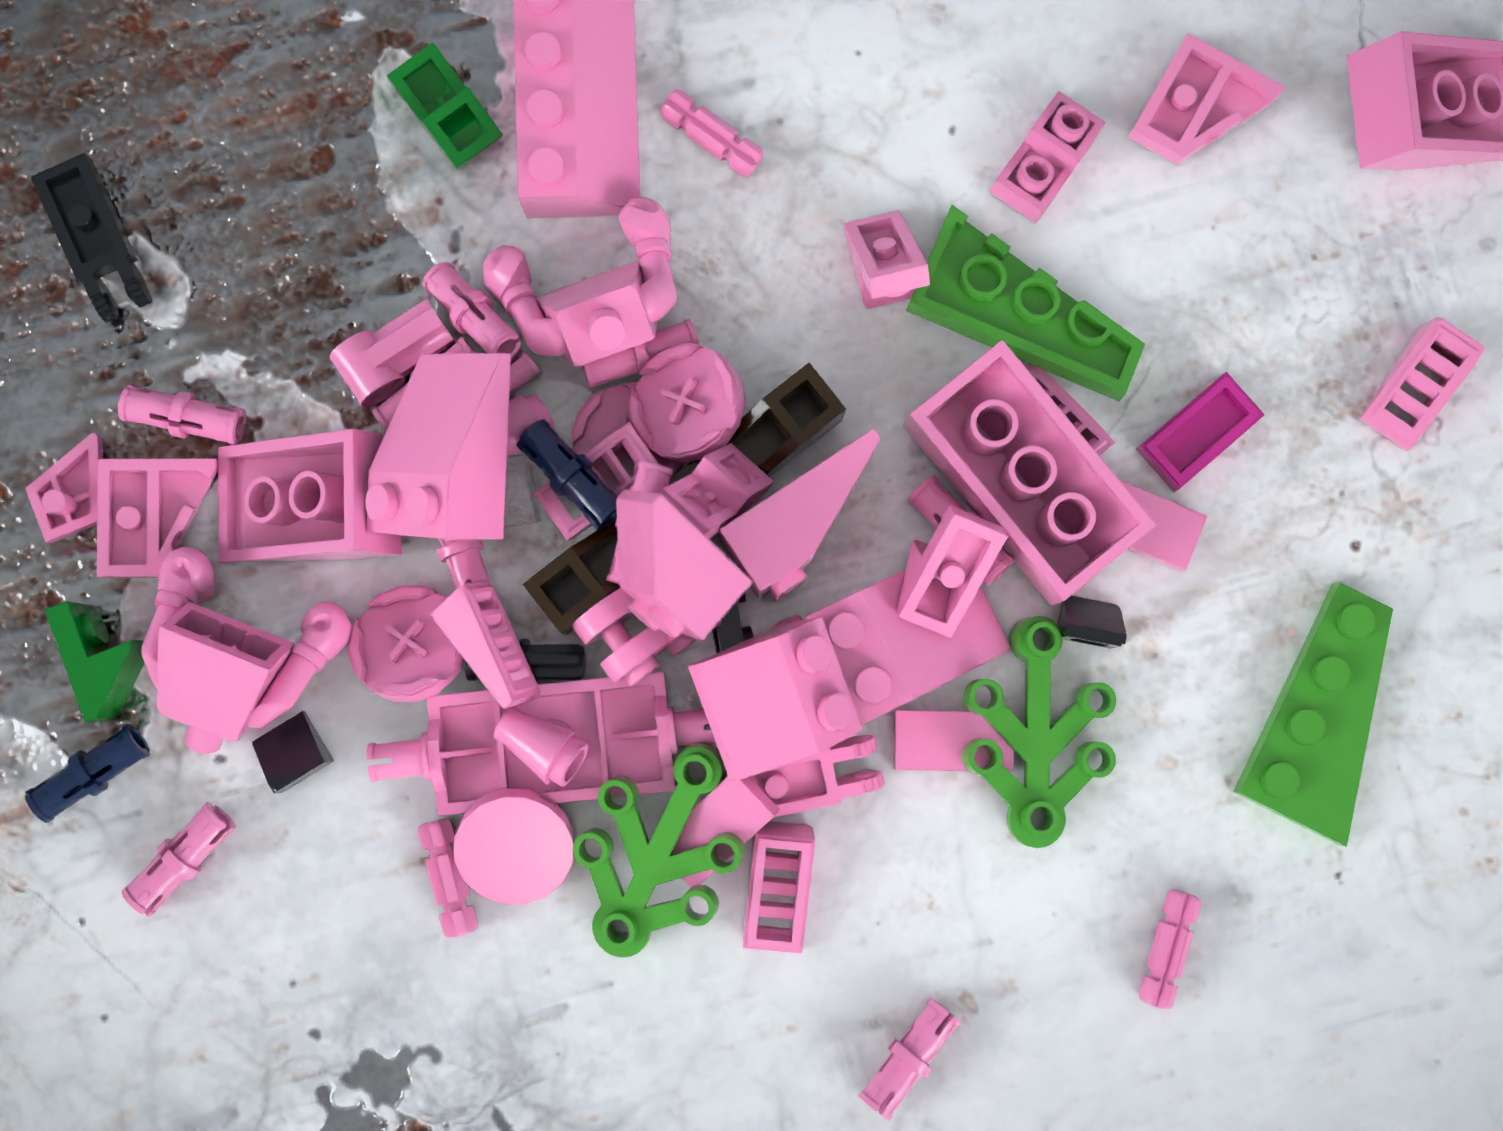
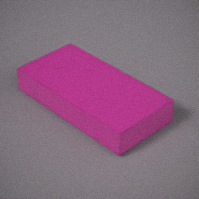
[1136,372,1265,492]

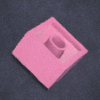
[616,489,752,641]
[688,616,863,781]

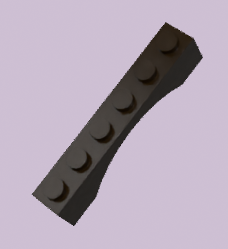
[522,362,846,635]

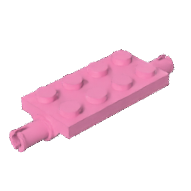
[366,672,716,816]

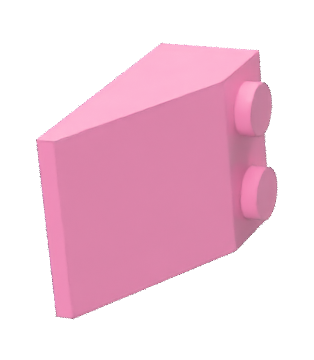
[1347,31,1503,170]
[365,353,511,539]
[218,429,402,564]
[719,429,881,601]
[804,570,1012,725]

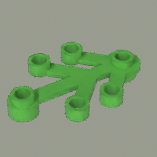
[962,616,1116,848]
[573,742,745,957]

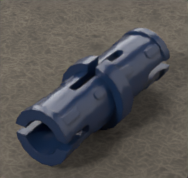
[516,419,618,531]
[25,724,150,823]

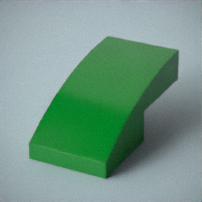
[386,42,503,170]

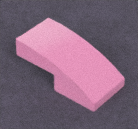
[659,443,774,539]

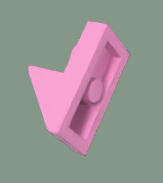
[843,210,930,309]
[896,505,1008,638]

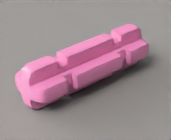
[661,89,763,177]
[417,819,478,937]
[1139,890,1202,1009]

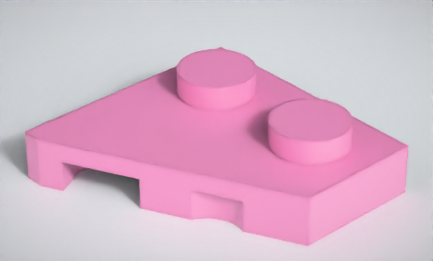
[1128,33,1285,165]
[97,459,218,579]

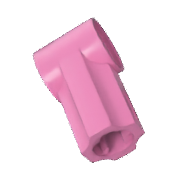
[329,299,456,408]

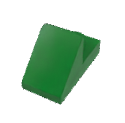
[44,601,144,723]

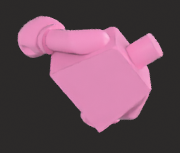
[482,196,677,367]
[141,546,352,754]

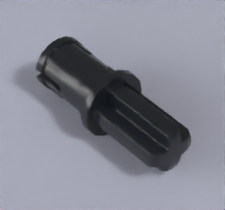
[465,639,586,681]

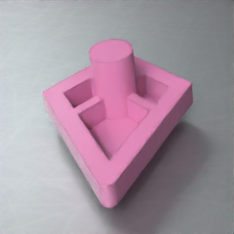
[25,433,103,544]

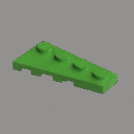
[906,205,1145,402]
[1233,582,1393,847]

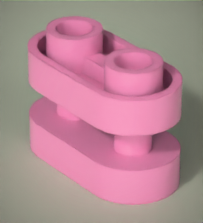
[571,588,698,687]

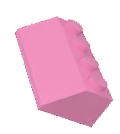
[513,0,640,219]
[903,340,1157,606]

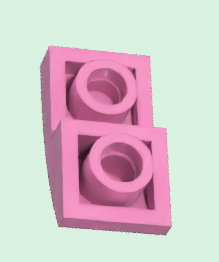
[989,91,1106,224]

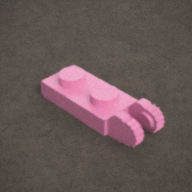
[723,734,885,818]

